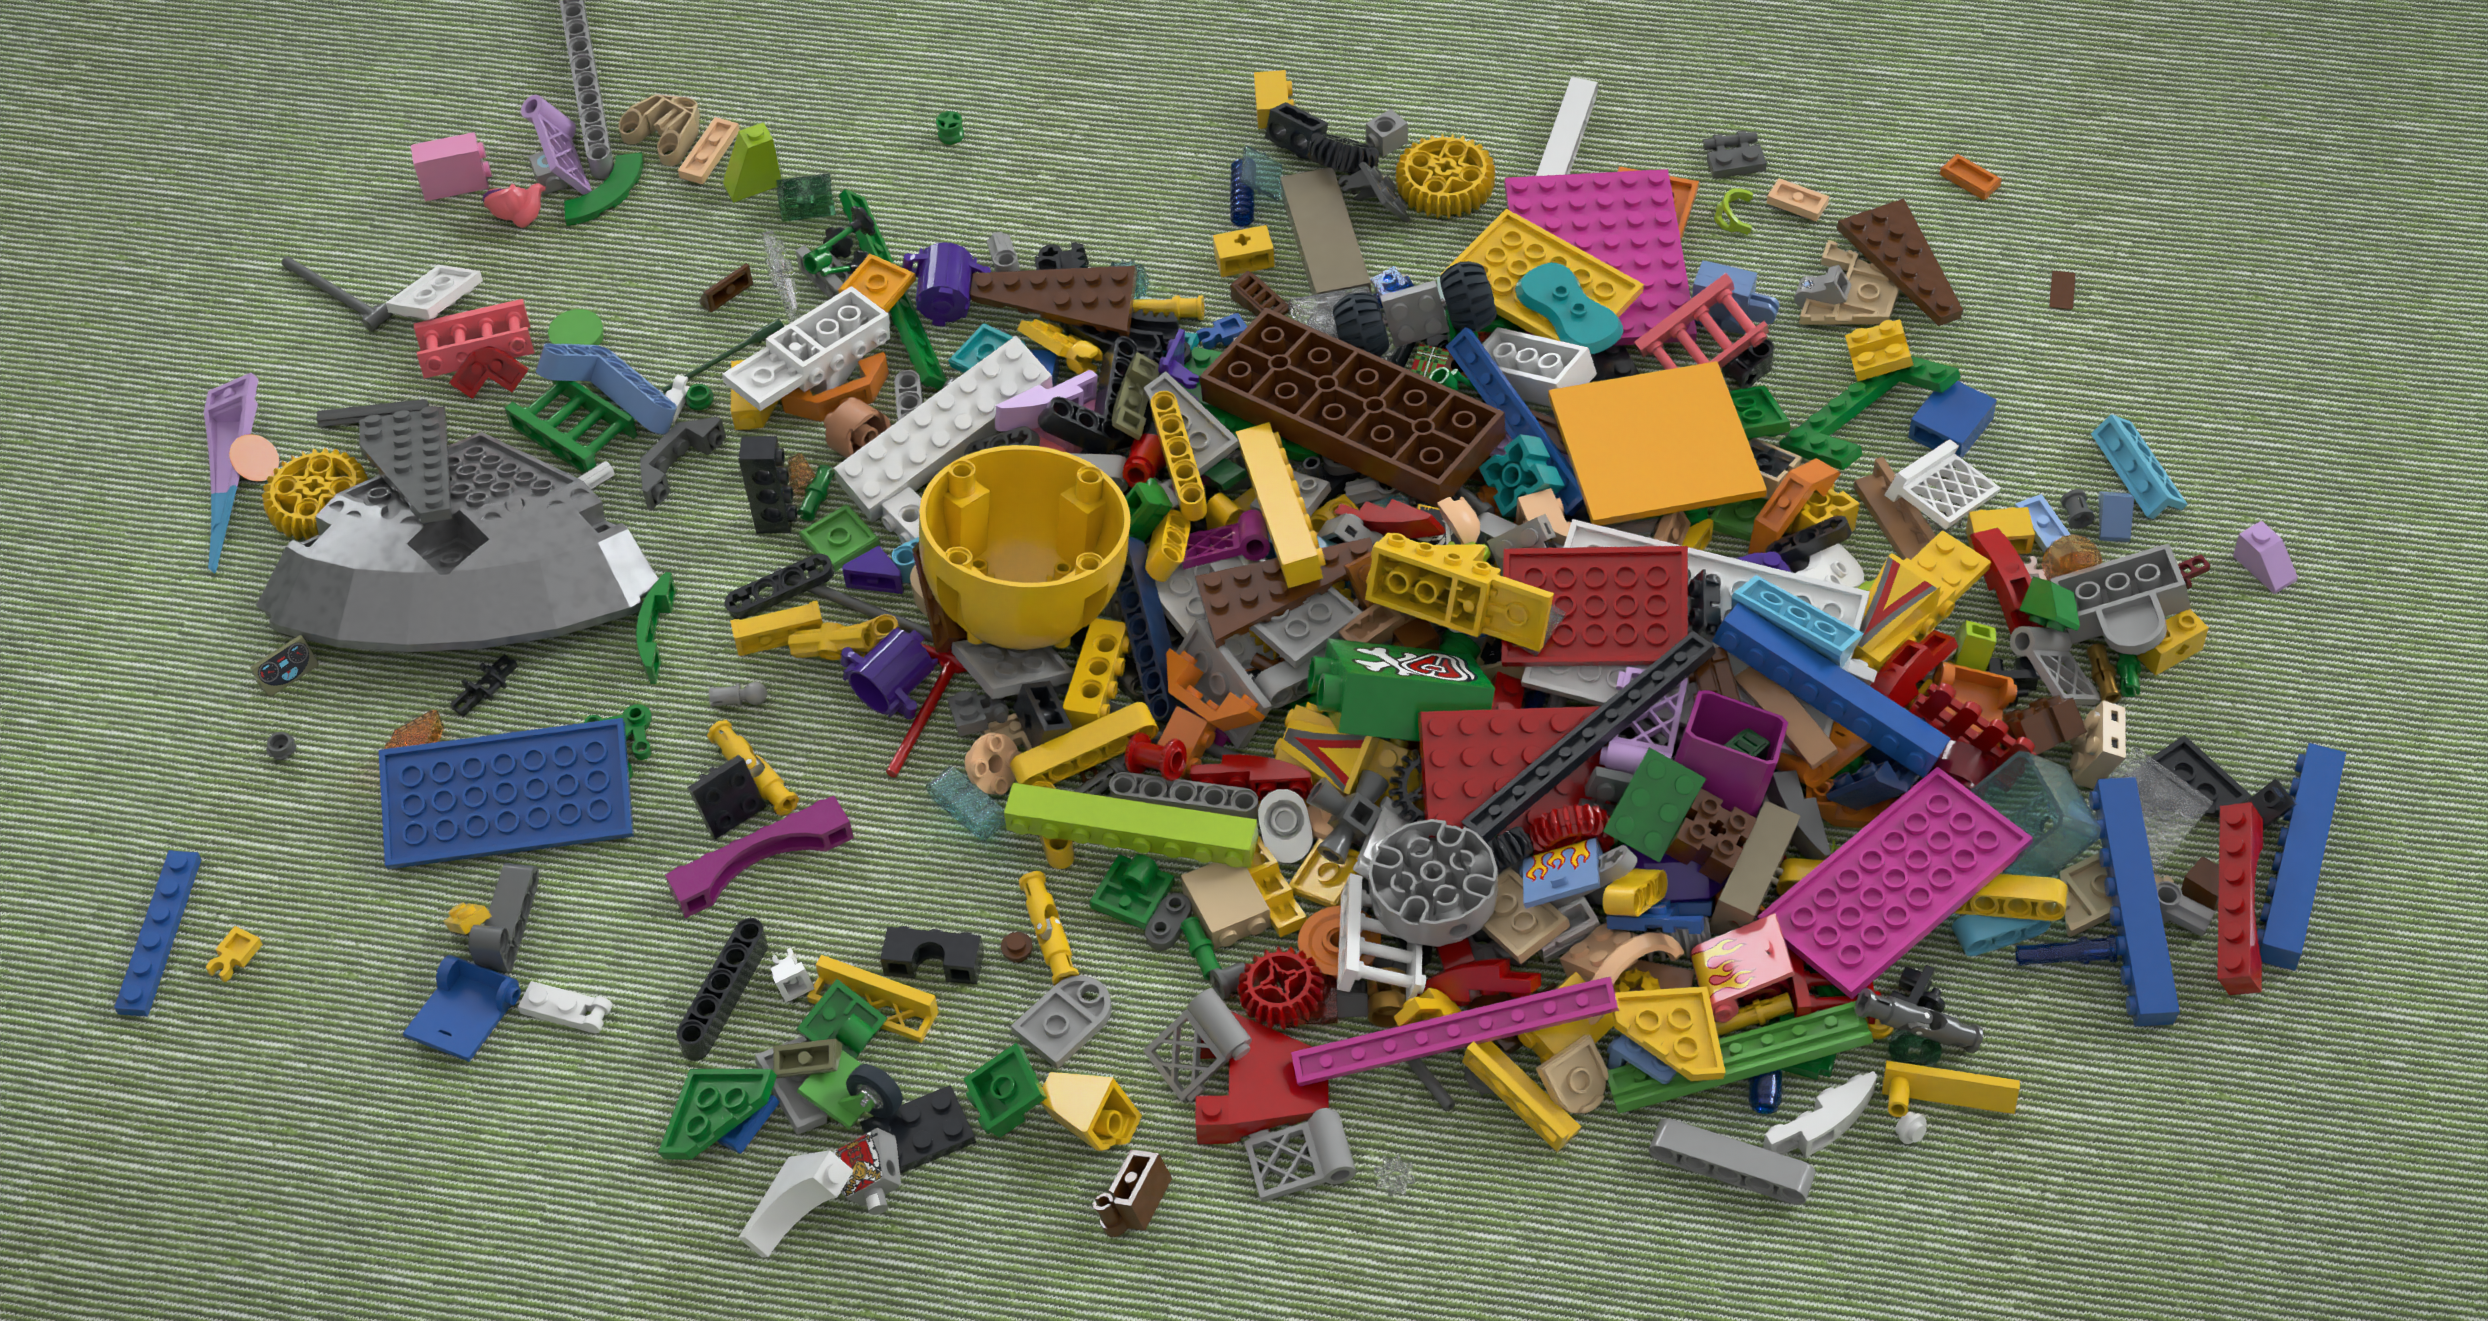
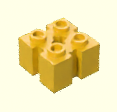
[1785,484,1860,534]

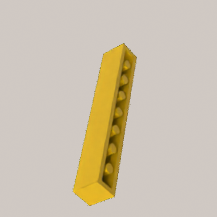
[1236,422,1326,588]

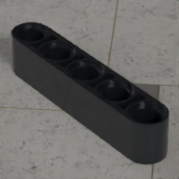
[676,918,768,1061]

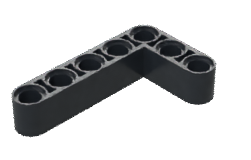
[1038,336,1138,455]

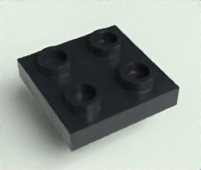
[687,755,766,839]

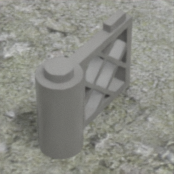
[2010,626,2101,705]
[1143,988,1252,1102]
[1244,1108,1356,1202]

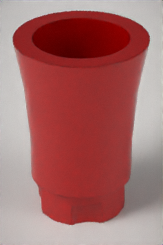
[1122,434,1166,488]

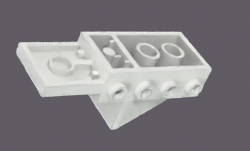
[722,286,890,411]

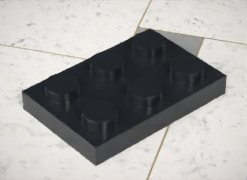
[860,1085,976,1174]

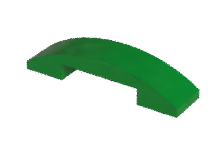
[636,572,676,684]

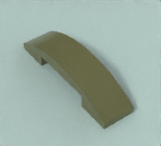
[1112,352,1159,440]

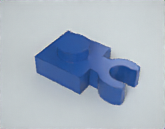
[1196,313,1247,350]

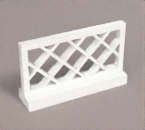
[1885,439,2001,529]

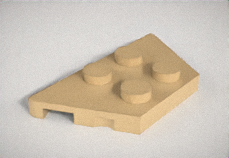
[2058,853,2174,937]

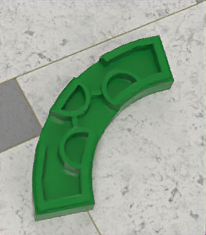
[564,152,644,226]

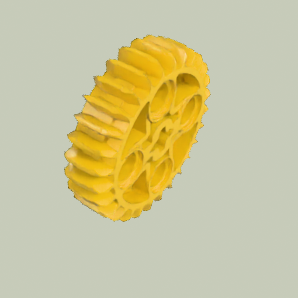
[1396,133,1495,219]
[262,447,369,541]

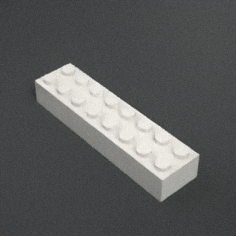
[834,336,1053,523]

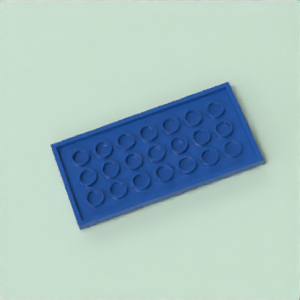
[378,718,634,869]

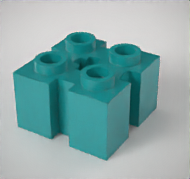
[1479,434,1565,518]

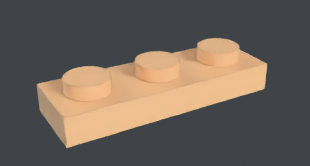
[678,117,740,184]

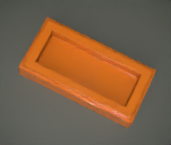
[1940,154,2002,200]

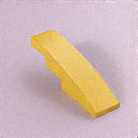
[1247,835,1307,937]

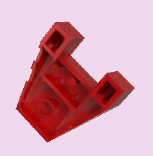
[1195,1011,1329,1144]

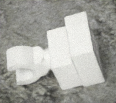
[771,948,815,1002]

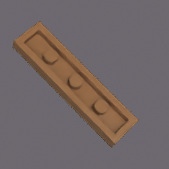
[1854,456,1936,560]

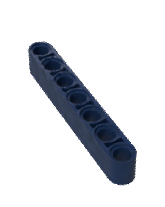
[1117,536,1188,723]

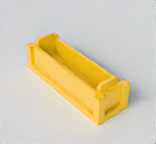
[730,600,823,656]

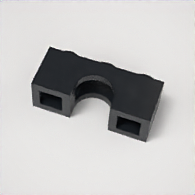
[880,926,984,985]

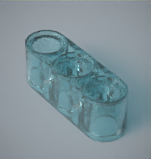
[926,766,1006,841]

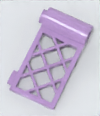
[521,95,592,195]
[1599,667,1688,775]

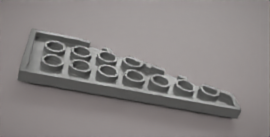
[359,406,452,524]

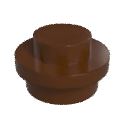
[1001,932,1033,963]

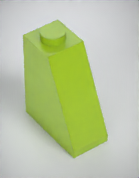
[723,122,783,203]

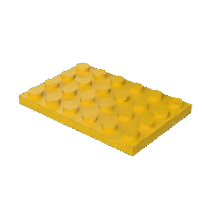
[1440,209,1644,341]

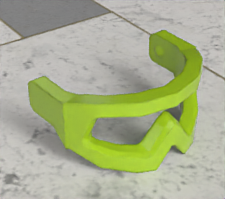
[1714,188,1753,235]

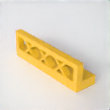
[807,955,939,1043]
[1462,1041,1582,1152]

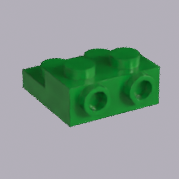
[963,1043,1047,1138]

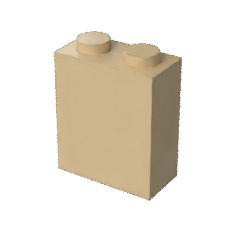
[1181,862,1271,950]

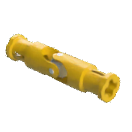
[707,720,799,816]
[1019,871,1079,986]

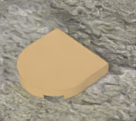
[1536,1035,1609,1113]

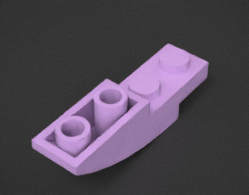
[995,370,1098,431]

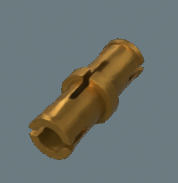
[2086,644,2121,703]

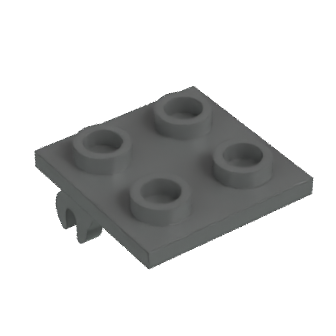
[1338,162,1411,223]

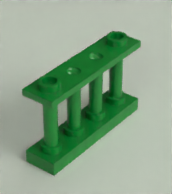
[505,380,638,474]

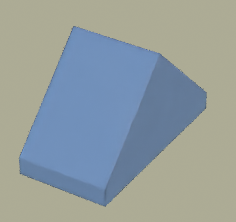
[2098,491,2134,542]

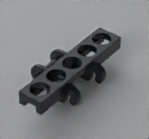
[450,654,518,717]

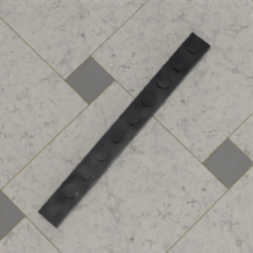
[1461,631,1716,843]

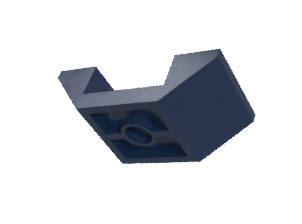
[1825,717,1927,811]

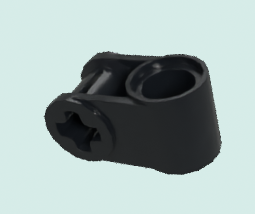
[1721,338,1774,389]

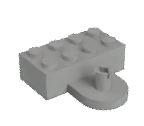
[2050,543,2191,655]

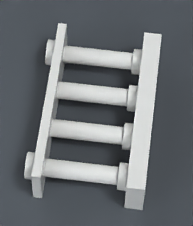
[1337,873,1426,1001]

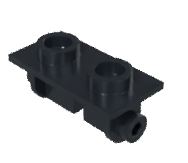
[1688,569,1721,636]

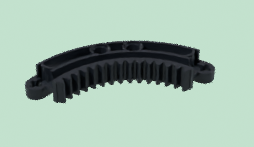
[1035,242,1192,366]

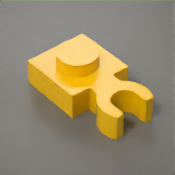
[206,926,263,982]

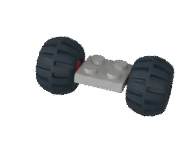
[1333,261,1497,357]

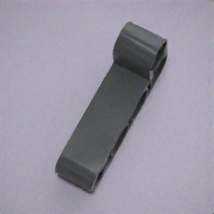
[469,863,539,972]

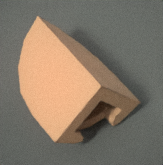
[1437,497,1480,545]

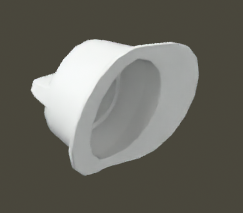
[1258,789,1313,863]

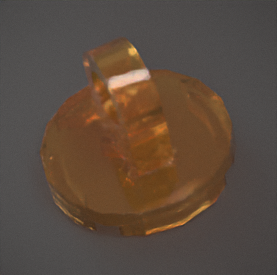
[2042,534,2103,581]

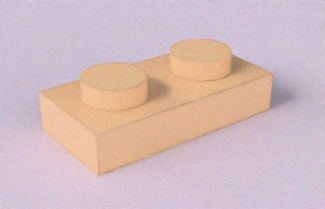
[1767,178,1829,222]

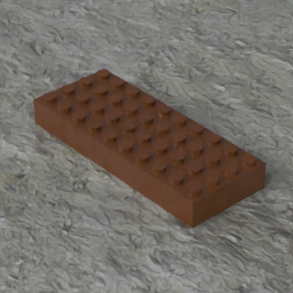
[1199,308,1506,508]

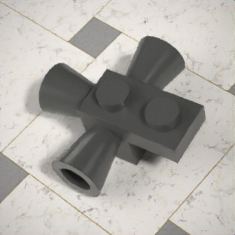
[1306,770,1389,865]

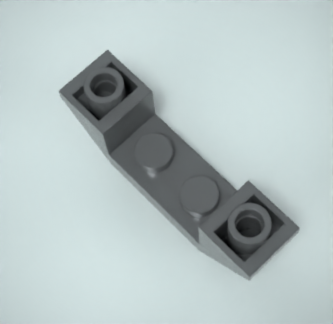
[640,417,726,511]

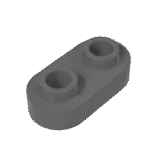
[1145,893,1192,951]

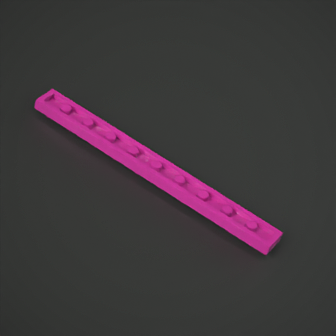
[1291,976,1619,1086]

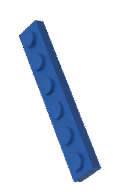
[114,850,202,1017]

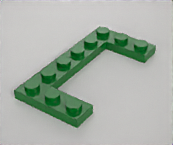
[1779,356,1961,470]

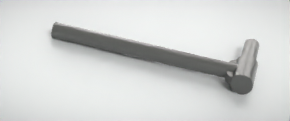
[282,256,405,332]

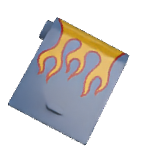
[1519,837,1603,909]

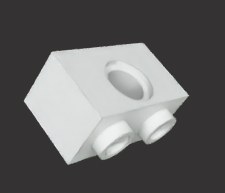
[881,487,922,544]

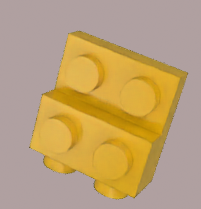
[1845,319,1914,382]

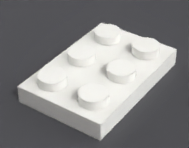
[386,265,483,320]

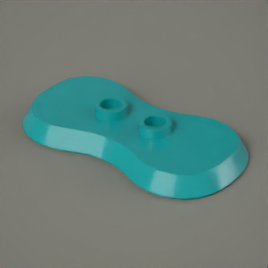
[1515,263,1623,354]

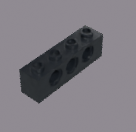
[738,436,797,534]

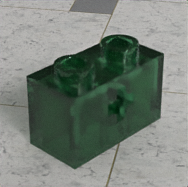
[776,173,836,222]

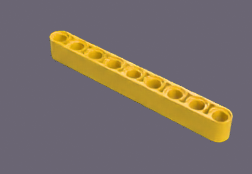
[1776,858,2068,921]

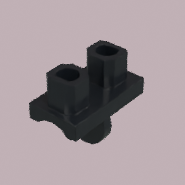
[1986,657,2041,707]
[2244,778,2297,830]
[1890,965,1945,1013]

